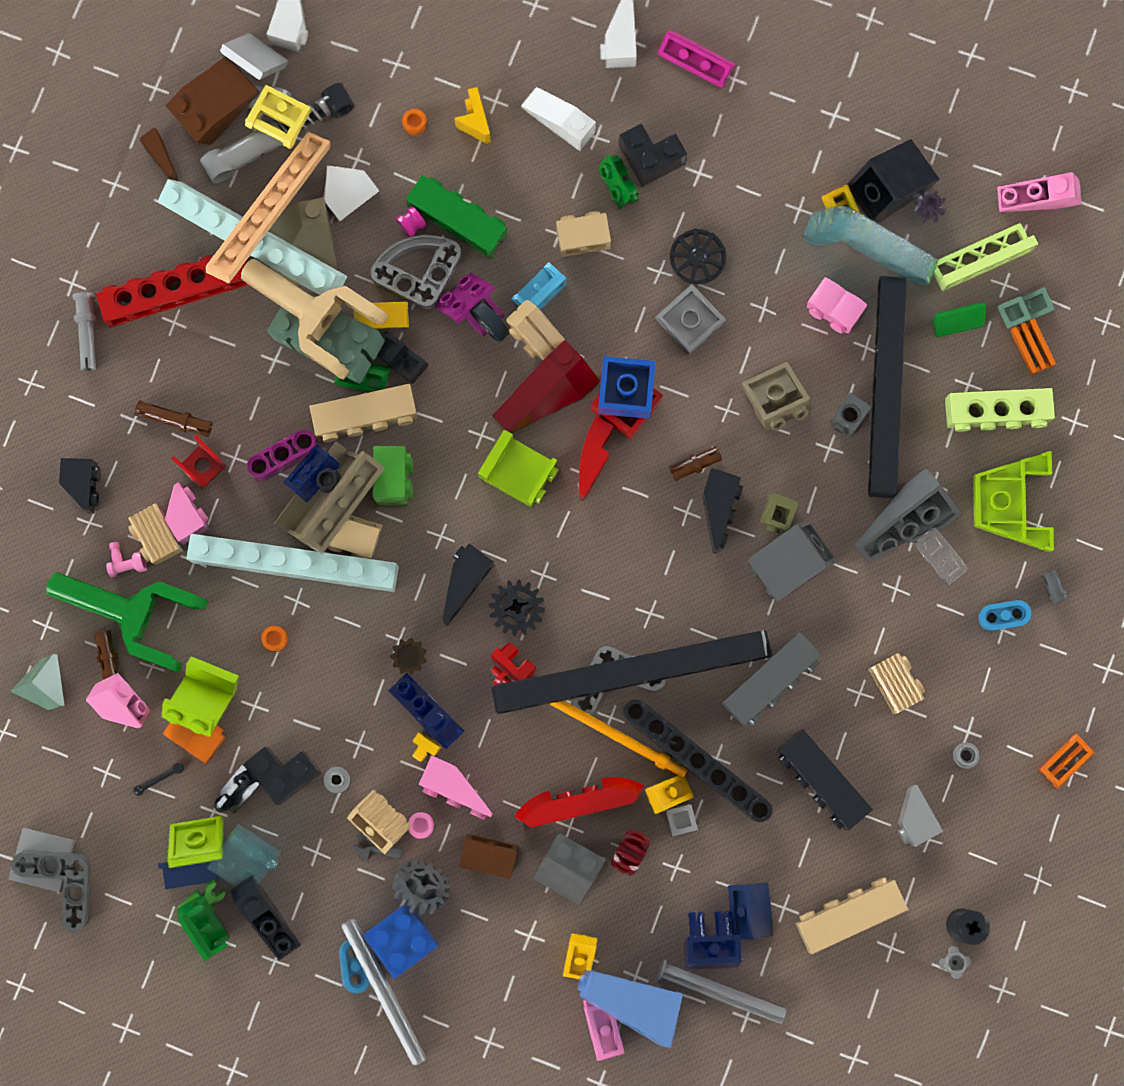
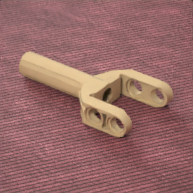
[241,258,389,380]

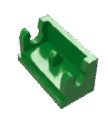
[177,895,230,962]

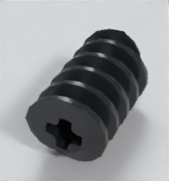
[946,908,990,945]

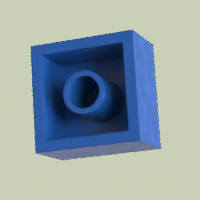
[598,356,656,419]
[363,905,440,979]

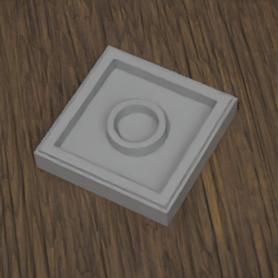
[220,33,289,80]
[655,284,726,355]
[8,828,76,892]

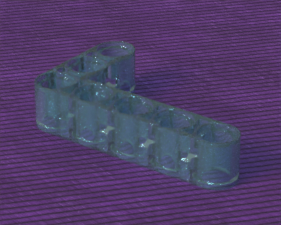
[802,206,938,286]

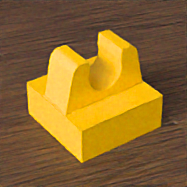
[412,731,443,762]

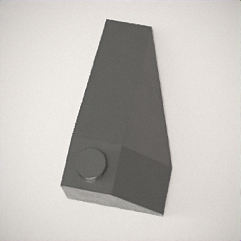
[855,468,962,562]

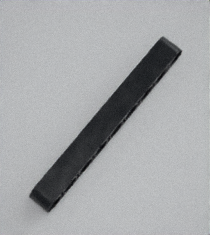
[868,276,907,498]

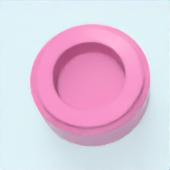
[408,812,434,839]

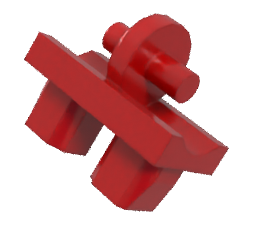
[490,642,537,686]

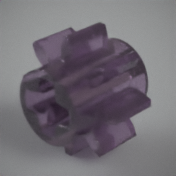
[914,191,946,223]

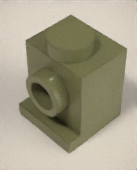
[760,493,799,534]

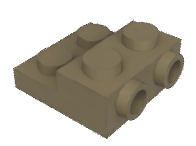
[742,362,812,431]

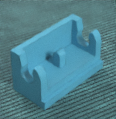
[511,262,566,310]

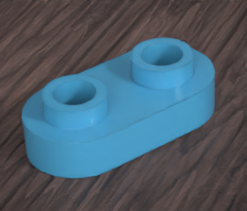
[978,600,1032,631]
[339,940,370,993]

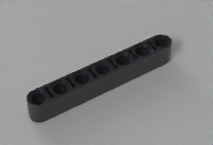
[623,699,772,822]

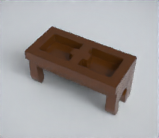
[459,834,519,879]

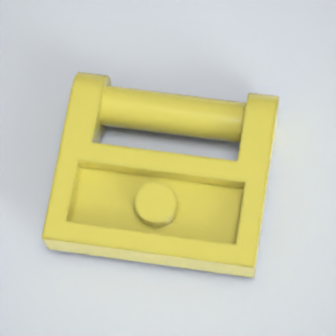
[245,85,311,149]

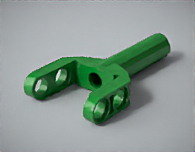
[46,572,208,673]

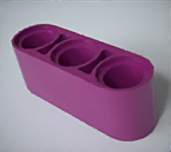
[247,430,319,481]

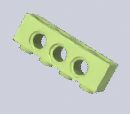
[945,388,1055,432]

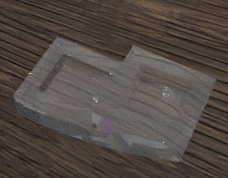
[914,527,969,586]

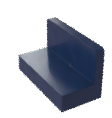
[158,860,219,889]
[728,882,773,939]

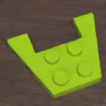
[973,451,1054,552]

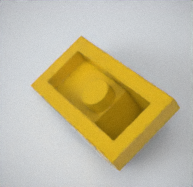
[455,87,491,143]
[645,776,694,814]
[563,933,598,979]

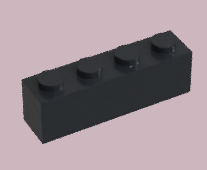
[777,729,873,831]

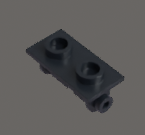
[214,764,261,814]

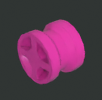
[396,206,427,238]

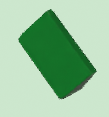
[931,302,986,338]
[334,362,391,392]

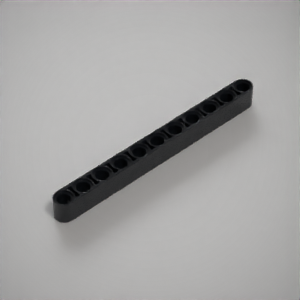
[491,630,773,714]

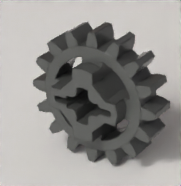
[392,859,450,916]

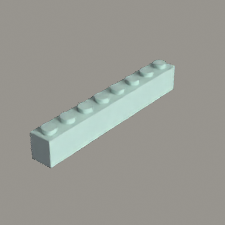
[158,179,347,295]
[186,534,399,592]

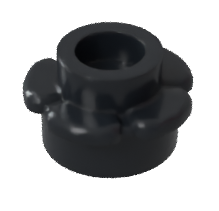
[316,468,341,493]

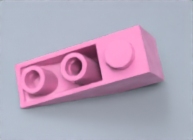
[997,172,1082,212]
[418,756,493,820]

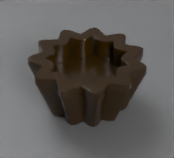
[390,638,427,675]

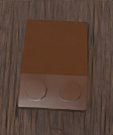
[165,56,260,145]

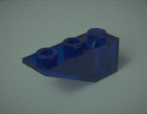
[388,673,464,749]

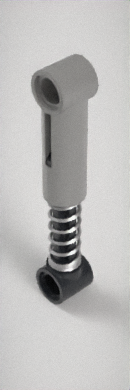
[200,83,355,184]

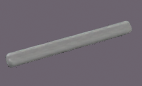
[342,919,426,1065]

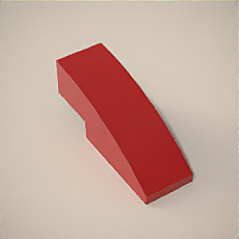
[579,416,614,501]

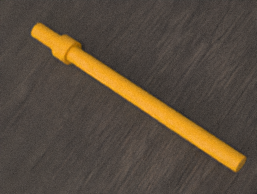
[550,701,688,778]

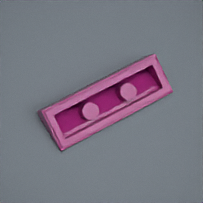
[657,30,735,88]

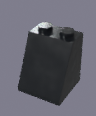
[848,139,939,226]

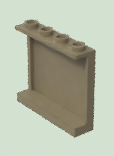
[274,440,385,554]

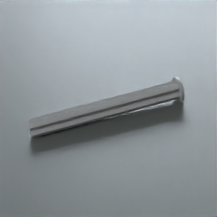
[657,960,786,1024]

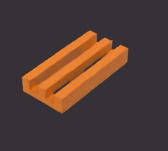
[1010,318,1056,375]
[1038,733,1095,788]

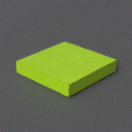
[167,816,224,868]

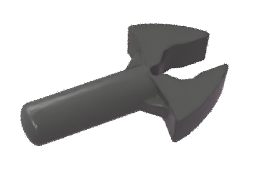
[353,833,403,860]

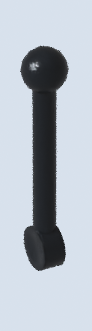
[134,763,184,796]

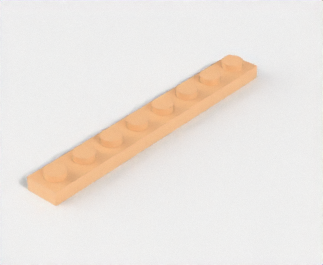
[206,132,330,283]

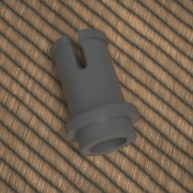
[1041,570,1069,605]

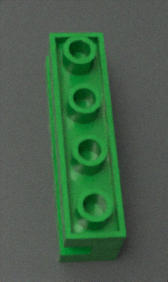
[406,175,508,259]

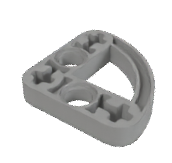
[370,235,462,309]

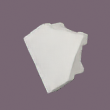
[323,166,379,221]

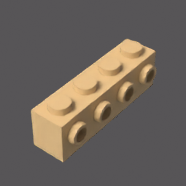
[309,384,418,443]
[795,877,908,954]

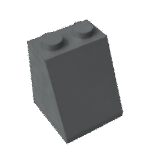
[748,519,838,602]
[533,833,606,905]

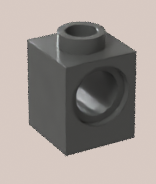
[830,392,871,437]

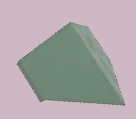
[10,654,65,710]

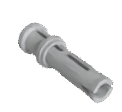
[72,292,97,371]

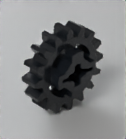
[489,580,545,637]

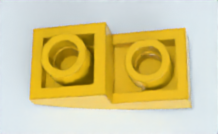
[354,302,409,329]

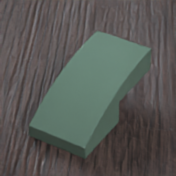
[997,287,1055,330]

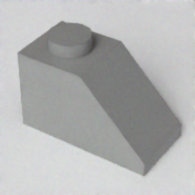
[898,785,943,847]

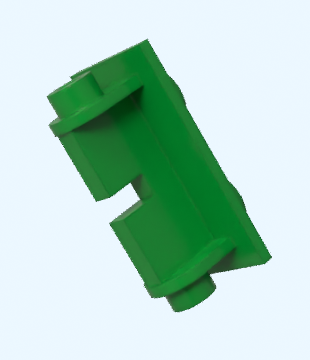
[598,154,639,210]

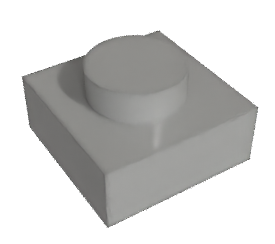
[665,804,698,836]

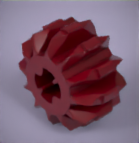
[611,829,650,876]

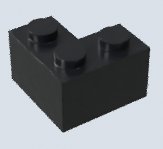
[618,123,688,187]
[244,747,322,805]

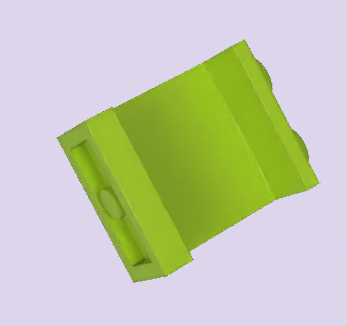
[478,430,559,508]
[162,656,239,737]

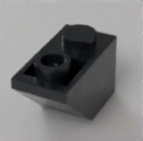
[59,458,101,514]

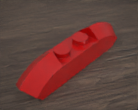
[514,777,644,828]

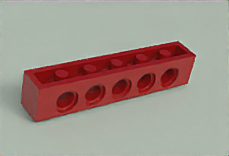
[96,255,249,328]

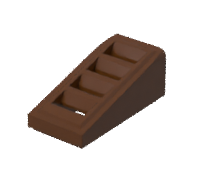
[140,127,178,181]

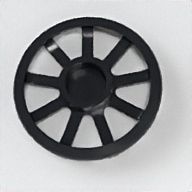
[670,228,726,285]

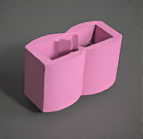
[806,277,867,334]

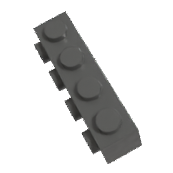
[721,632,822,727]

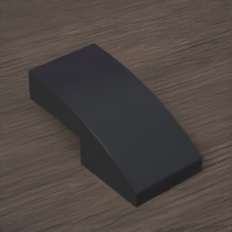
[377,331,428,384]

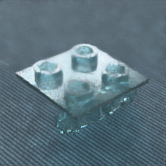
[207,824,281,886]

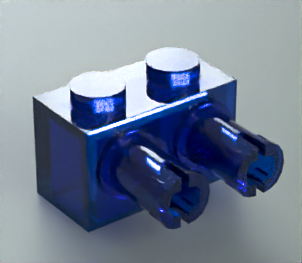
[683,911,742,970]

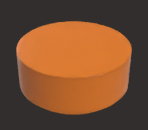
[402,109,427,136]
[261,625,288,652]

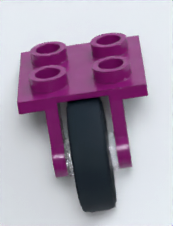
[434,272,509,342]

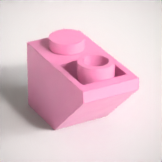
[165,482,209,545]
[86,673,151,728]

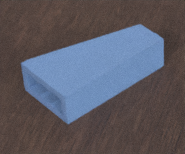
[578,970,683,1048]

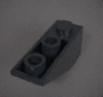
[702,468,743,554]
[231,875,301,961]

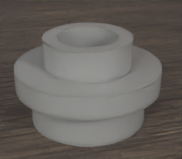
[953,742,980,769]
[324,767,350,793]

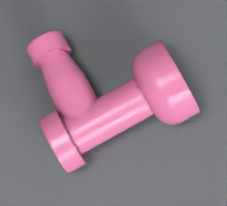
[106,542,147,578]

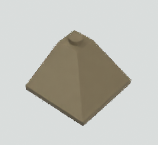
[260,198,338,286]

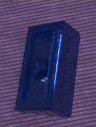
[283,444,340,502]

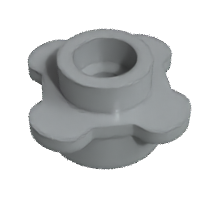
[939,946,971,979]

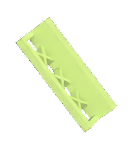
[929,223,1038,292]

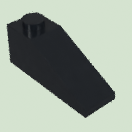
[442,544,494,626]

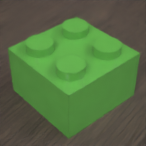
[373,446,413,506]

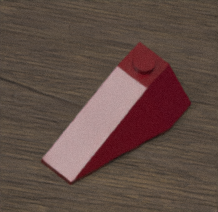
[492,340,600,433]

